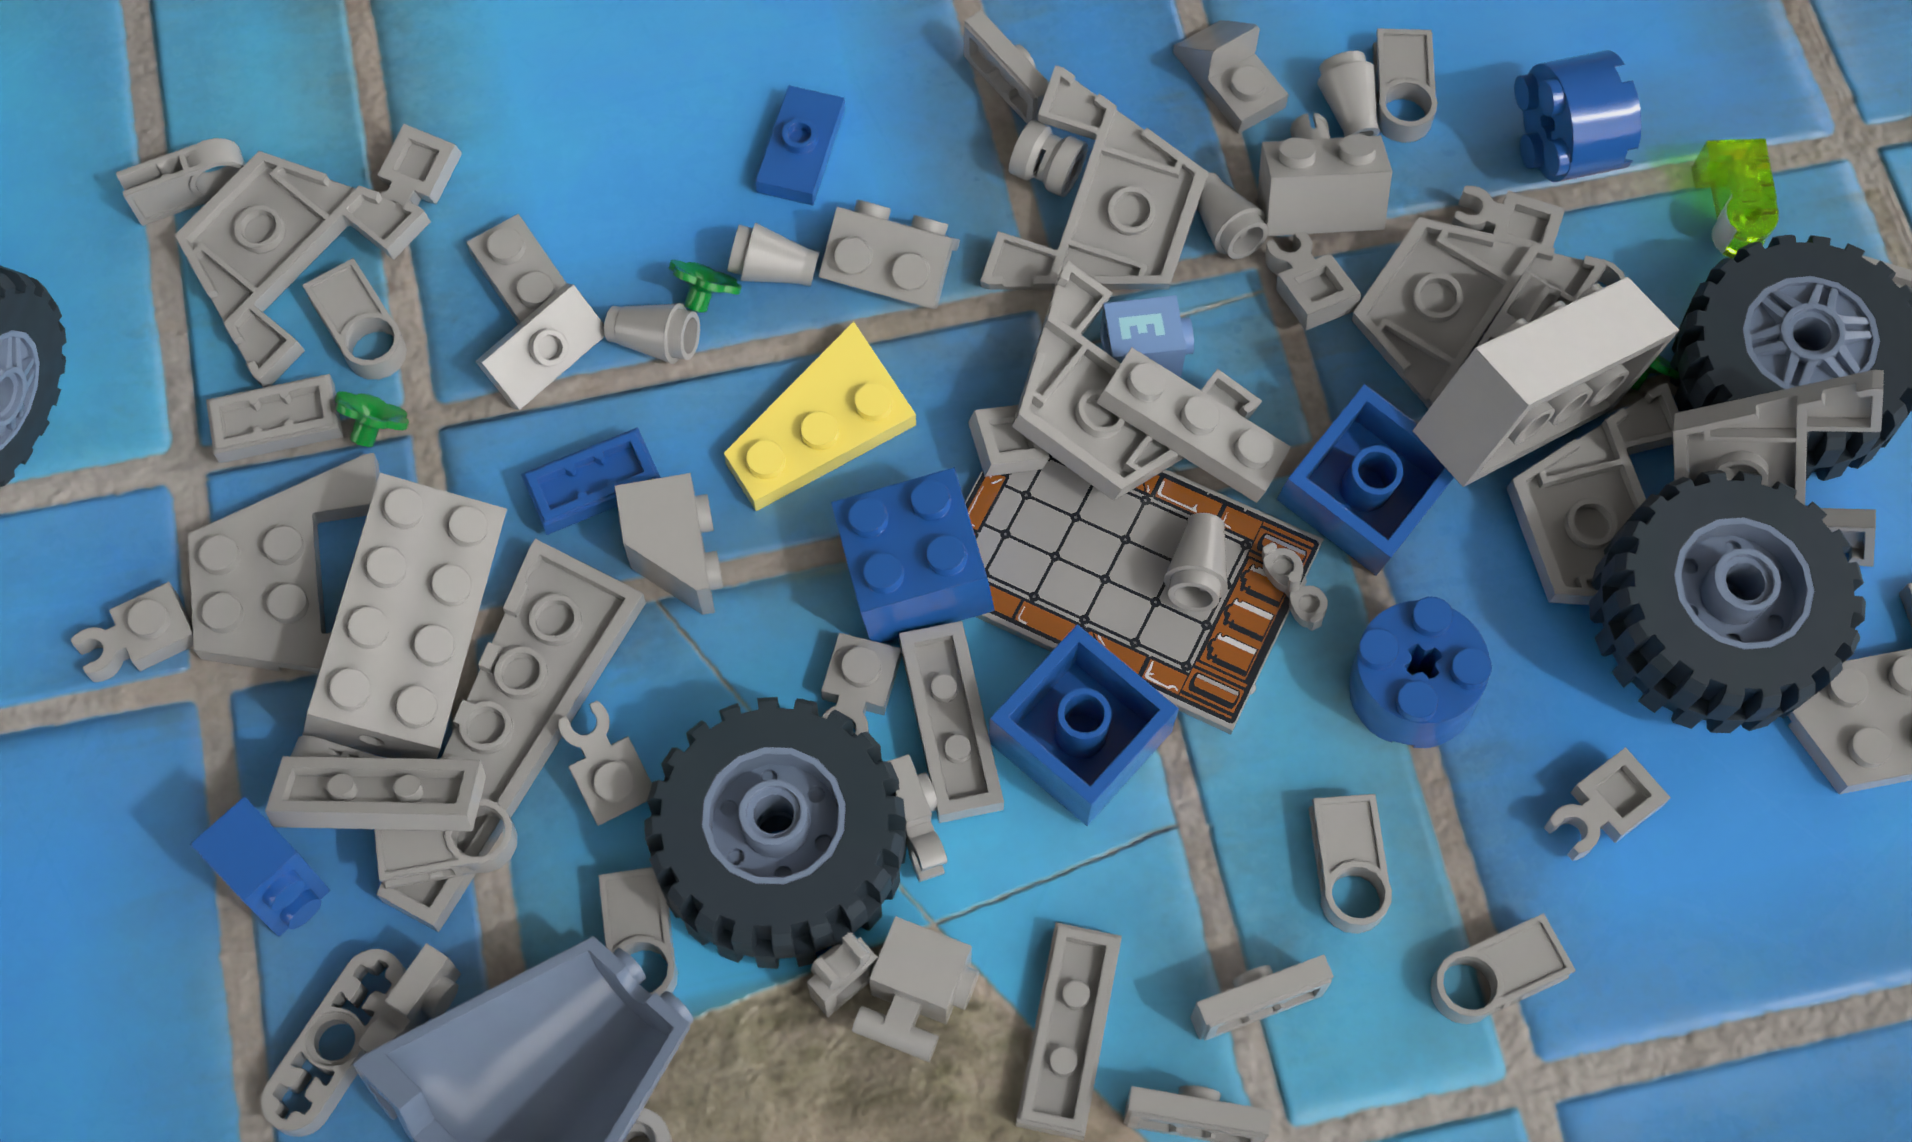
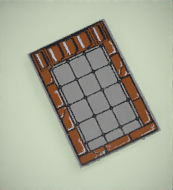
[965,453,1324,734]

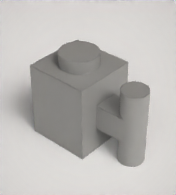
[852,916,979,1062]

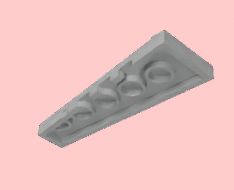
[376,539,646,932]

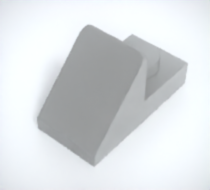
[1173,20,1289,134]

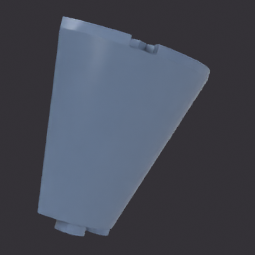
[353,936,693,1142]

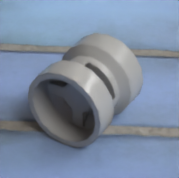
[1009,119,1088,198]

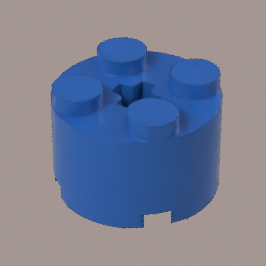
[1514,50,1641,182]
[1349,597,1492,748]

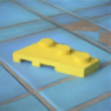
[724,321,916,512]

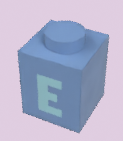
[1100,295,1194,378]

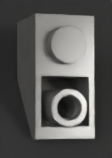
[615,473,723,615]

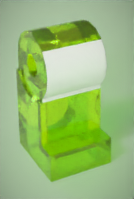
[1691,138,1779,259]

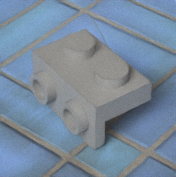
[819,199,960,309]

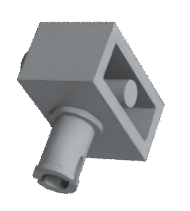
[1257,113,1392,236]

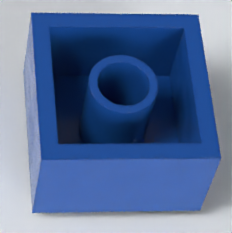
[1276,384,1454,576]
[831,467,995,643]
[989,624,1179,826]

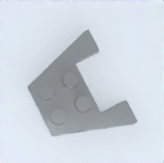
[980,65,1208,290]
[174,151,431,387]
[1352,217,1608,409]
[1012,261,1262,501]
[1673,370,1884,567]
[1506,383,1679,605]
[188,453,380,675]
[1788,583,1912,794]

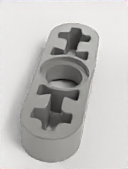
[261,949,406,1137]

